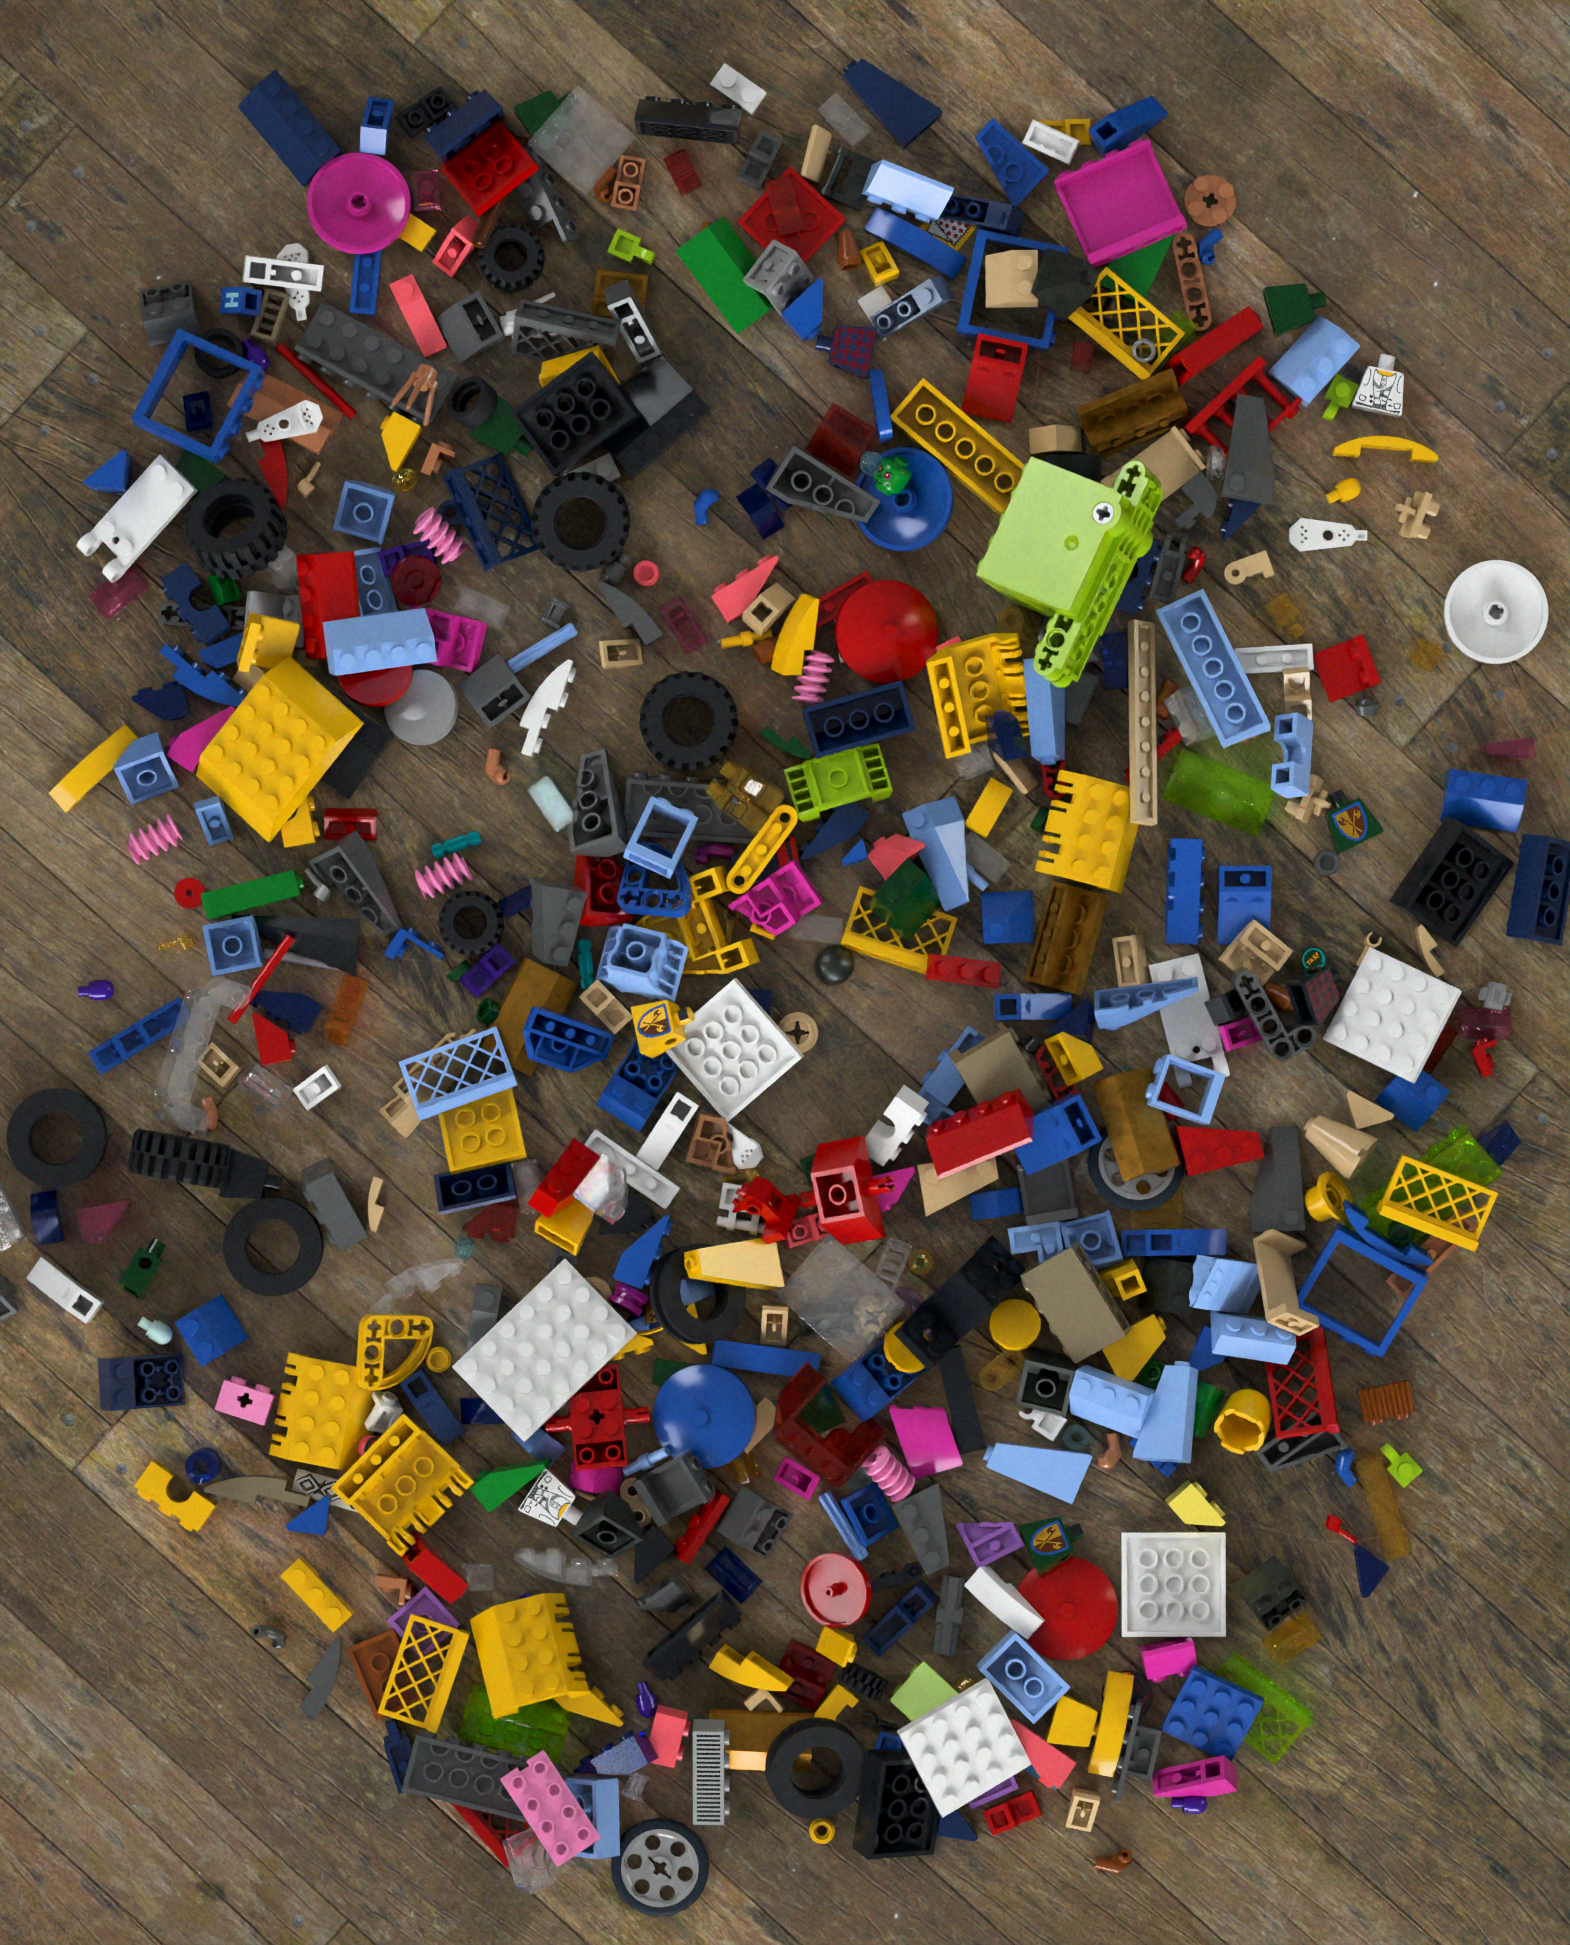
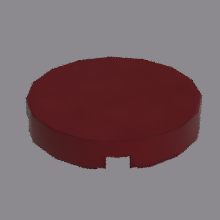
[390,554,442,607]

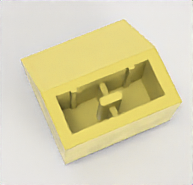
[1165,1480,1226,1526]

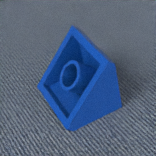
[83,449,133,494]
[840,1481,899,1547]

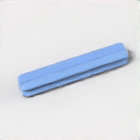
[508,623,578,673]
[819,1491,868,1561]

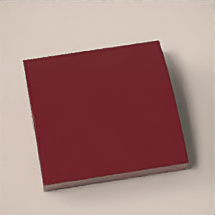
[773,1638,837,1711]

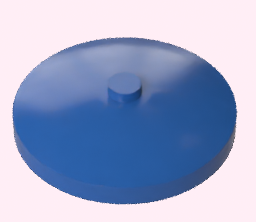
[856,447,955,552]
[653,1364,757,1469]

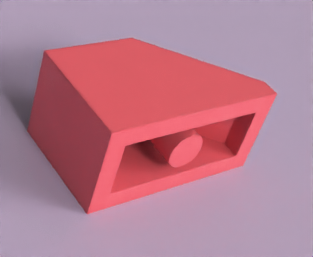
[432,214,479,278]
[868,834,926,880]

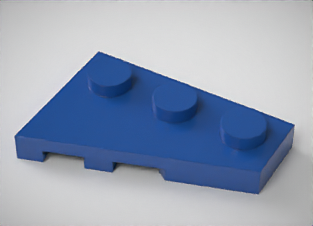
[975,118,1050,207]

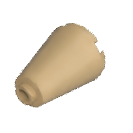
[1304,1115,1378,1182]

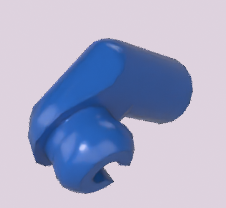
[1198,227,1224,265]
[694,488,719,525]
[1335,1447,1358,1487]

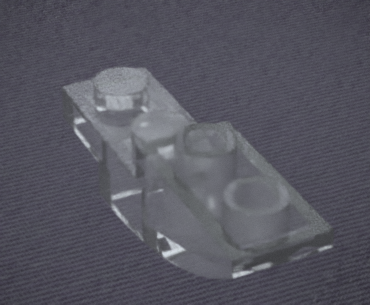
[369,1257,466,1314]
[514,1547,619,1586]

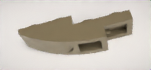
[204,1475,312,1510]

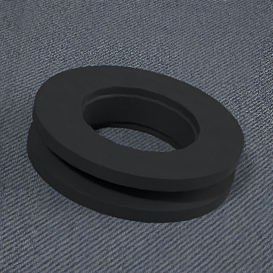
[6,1088,108,1187]
[223,1197,324,1296]
[650,1243,746,1344]
[765,1718,865,1819]

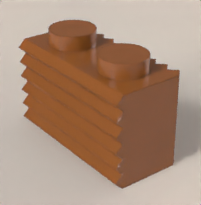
[1356,1380,1416,1425]

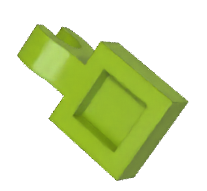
[607,229,656,265]
[1322,374,1359,422]
[1380,1443,1423,1488]

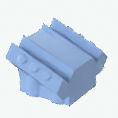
[595,923,689,1002]
[1189,1255,1261,1314]

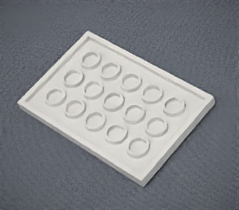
[452,1259,637,1442]

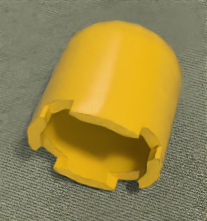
[1214,1389,1273,1454]

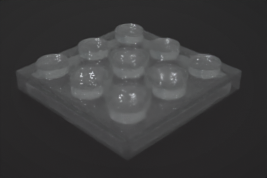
[526,85,636,196]

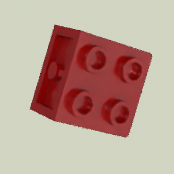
[1313,634,1381,702]

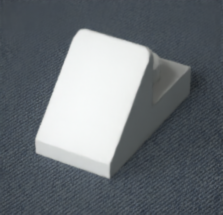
[293,1065,341,1111]

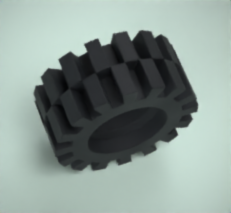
[838,1662,888,1701]

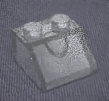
[572,1154,628,1225]

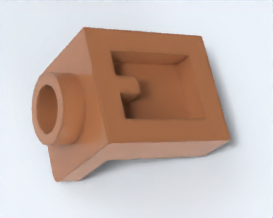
[421,441,457,478]
[375,1573,412,1605]

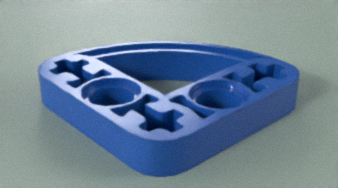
[869,368,893,444]
[617,842,692,918]

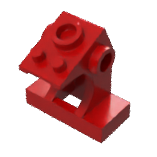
[732,1176,801,1244]

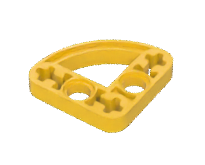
[356,1314,434,1391]

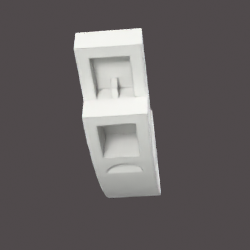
[520,659,577,758]

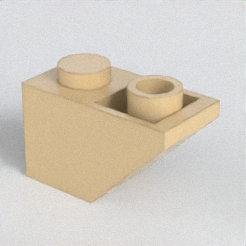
[742,582,796,637]

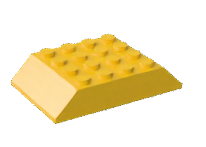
[196,656,364,842]

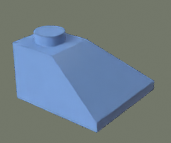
[113,731,180,805]

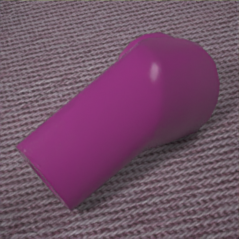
[695,843,734,864]

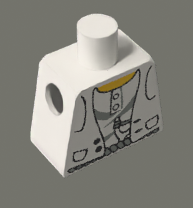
[1351,354,1404,418]
[518,1467,583,1527]

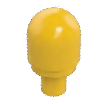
[1325,478,1361,504]

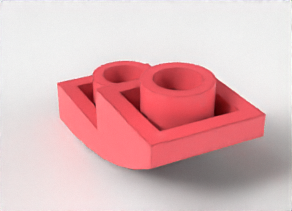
[784,1212,831,1249]

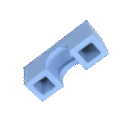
[1271,712,1313,799]

